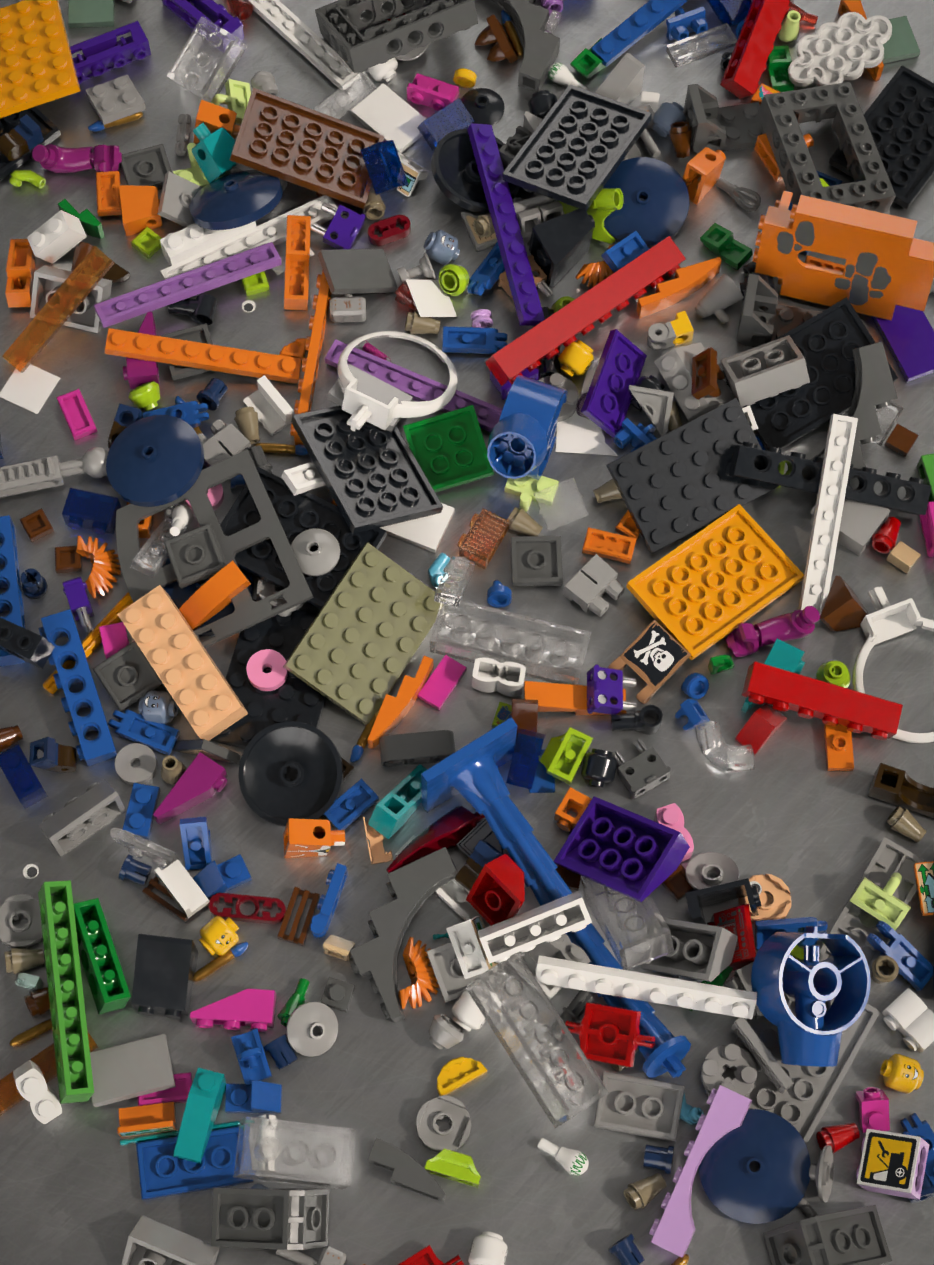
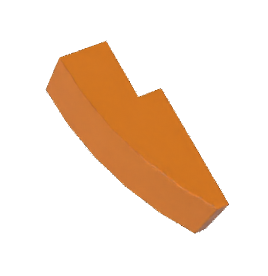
[5,239,35,308]
[179,560,251,631]

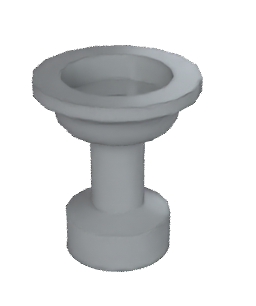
[397,252,436,287]

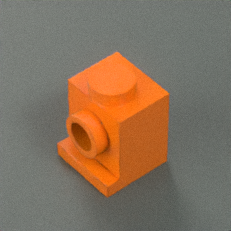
[554,787,592,832]

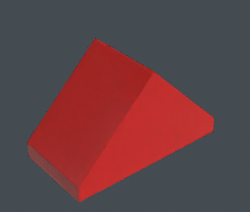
[735,703,787,756]

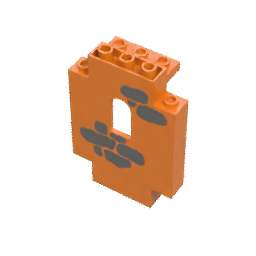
[752,191,934,321]

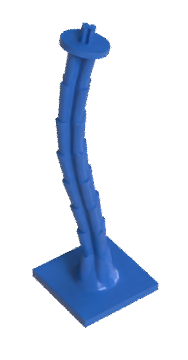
[421,717,691,1078]

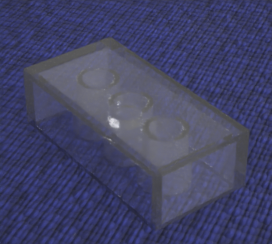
[580,876,674,970]
[234,1116,356,1190]

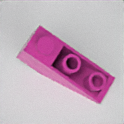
[190,989,277,1032]

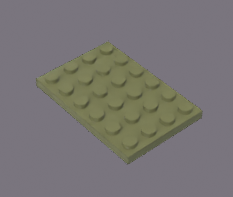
[283,542,448,726]

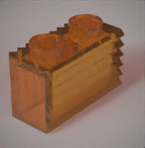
[457,508,509,569]

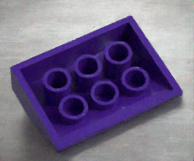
[554,796,690,902]

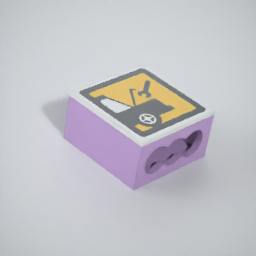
[856,1129,929,1200]

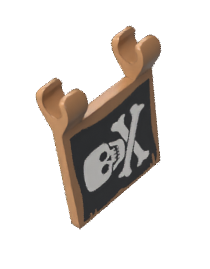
[608,620,691,704]

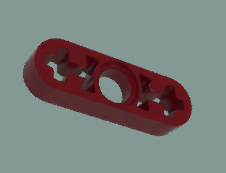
[209,893,286,925]

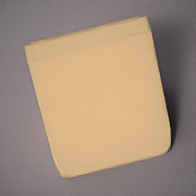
[886,541,921,574]
[323,935,355,961]

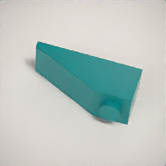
[741,639,805,713]
[368,764,428,840]
[173,1068,226,1163]

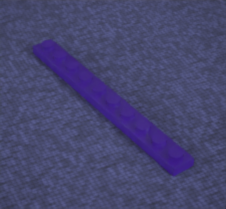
[467,123,545,326]

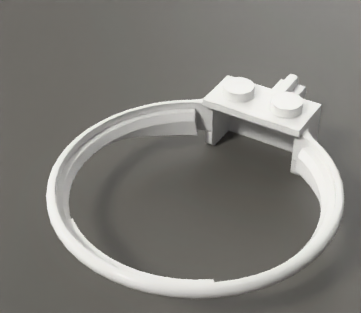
[338,331,458,431]
[853,586,934,743]

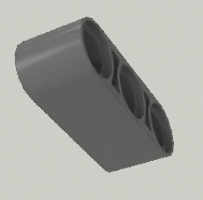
[379,730,456,767]

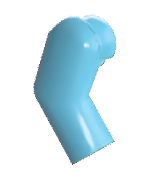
[428,553,451,589]
[680,1092,704,1125]

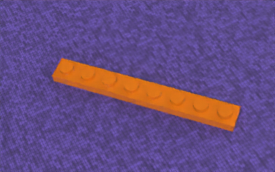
[290,270,331,445]
[105,328,301,384]

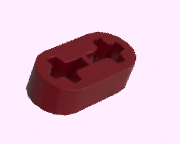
[368,215,411,247]

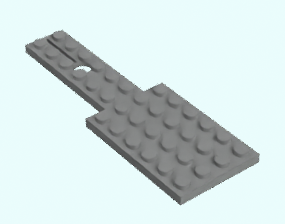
[705,837,927,1145]

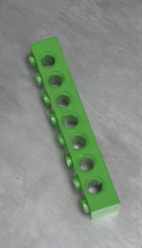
[38,880,94,1104]

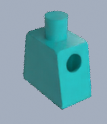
[192,122,239,183]

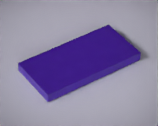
[871,305,934,382]
[581,329,647,438]

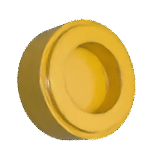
[453,68,477,88]

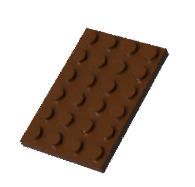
[230,88,385,209]

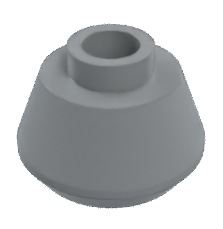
[428,1014,464,1049]

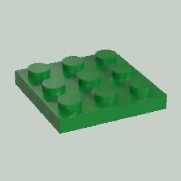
[403,405,494,493]

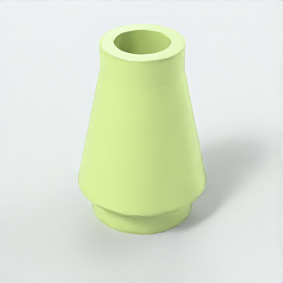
[778,10,801,43]

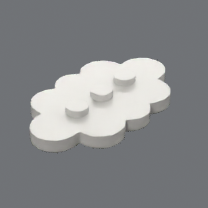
[788,12,892,87]

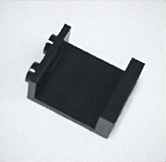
[685,878,762,925]

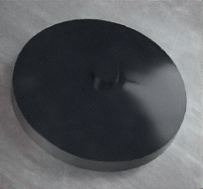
[431,129,520,213]
[238,721,344,826]

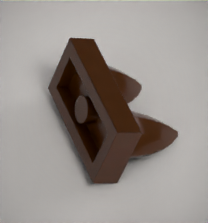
[475,14,518,63]
[692,347,725,400]

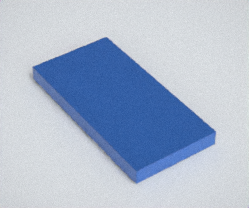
[136,1125,254,1200]

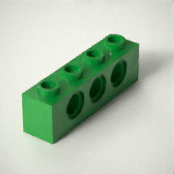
[73,898,131,1014]

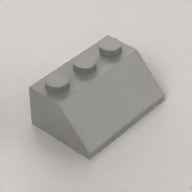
[30,265,112,333]
[721,335,810,407]
[654,342,734,421]
[39,779,126,857]
[640,916,738,982]
[121,1215,220,1265]

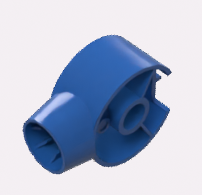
[487,375,567,480]
[751,926,871,1067]

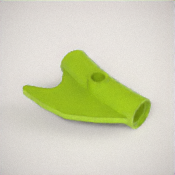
[554,188,624,244]

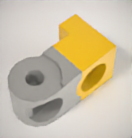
[647,311,694,351]

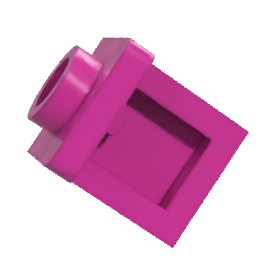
[856,1087,890,1133]

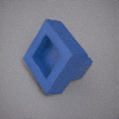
[675,699,710,730]

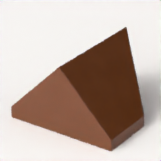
[820,576,869,632]

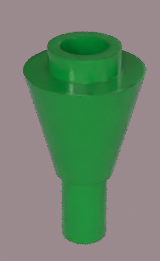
[277,978,310,1027]

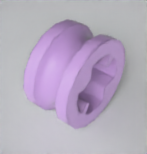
[471,309,493,328]

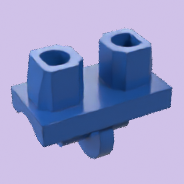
[666,6,708,44]
[614,418,657,452]
[231,1028,272,1085]

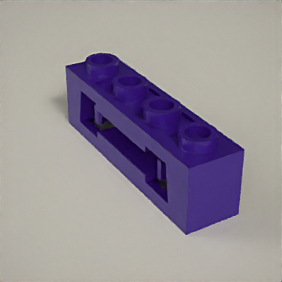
[162,0,244,54]
[70,21,151,84]

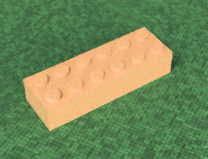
[117,585,248,741]

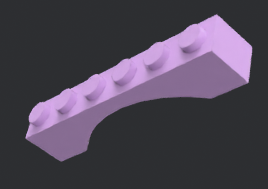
[649,1085,752,1257]

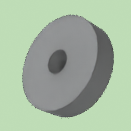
[115,743,157,786]

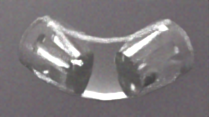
[695,722,755,771]

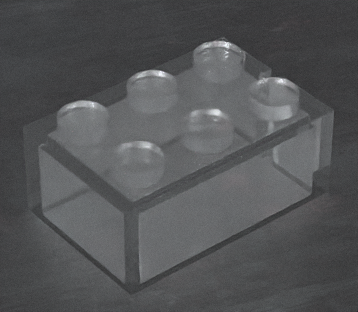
[167,16,247,102]

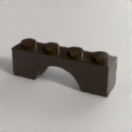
[868,763,934,818]

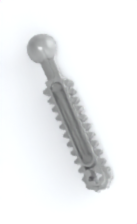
[0,447,108,498]

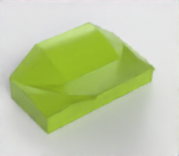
[540,727,593,785]
[425,1149,481,1188]

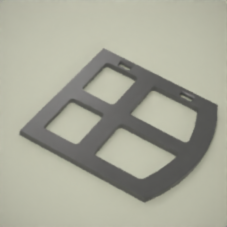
[116,449,314,648]

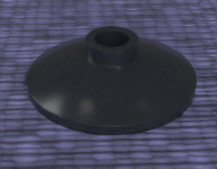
[459,88,505,125]

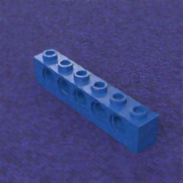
[0,515,28,667]
[38,609,117,766]

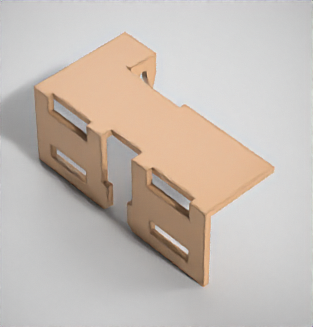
[363,817,393,865]

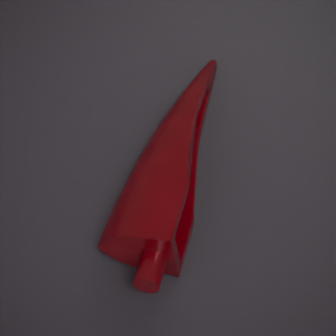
[386,806,485,874]

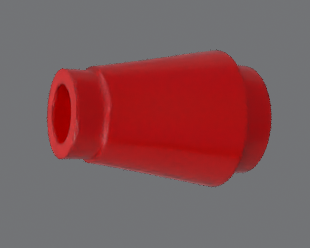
[872,517,901,554]
[816,1122,860,1154]

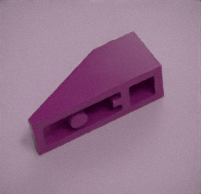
[123,312,160,389]
[153,752,228,825]

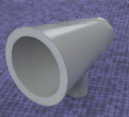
[695,274,743,324]

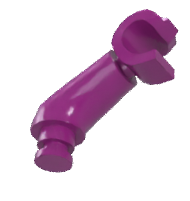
[32,144,122,173]
[726,606,820,657]

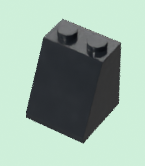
[529,209,595,289]
[131,934,198,1019]

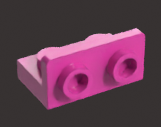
[407,73,459,113]

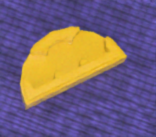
[437,1057,488,1096]

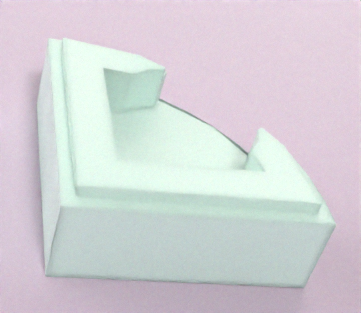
[15,973,44,990]

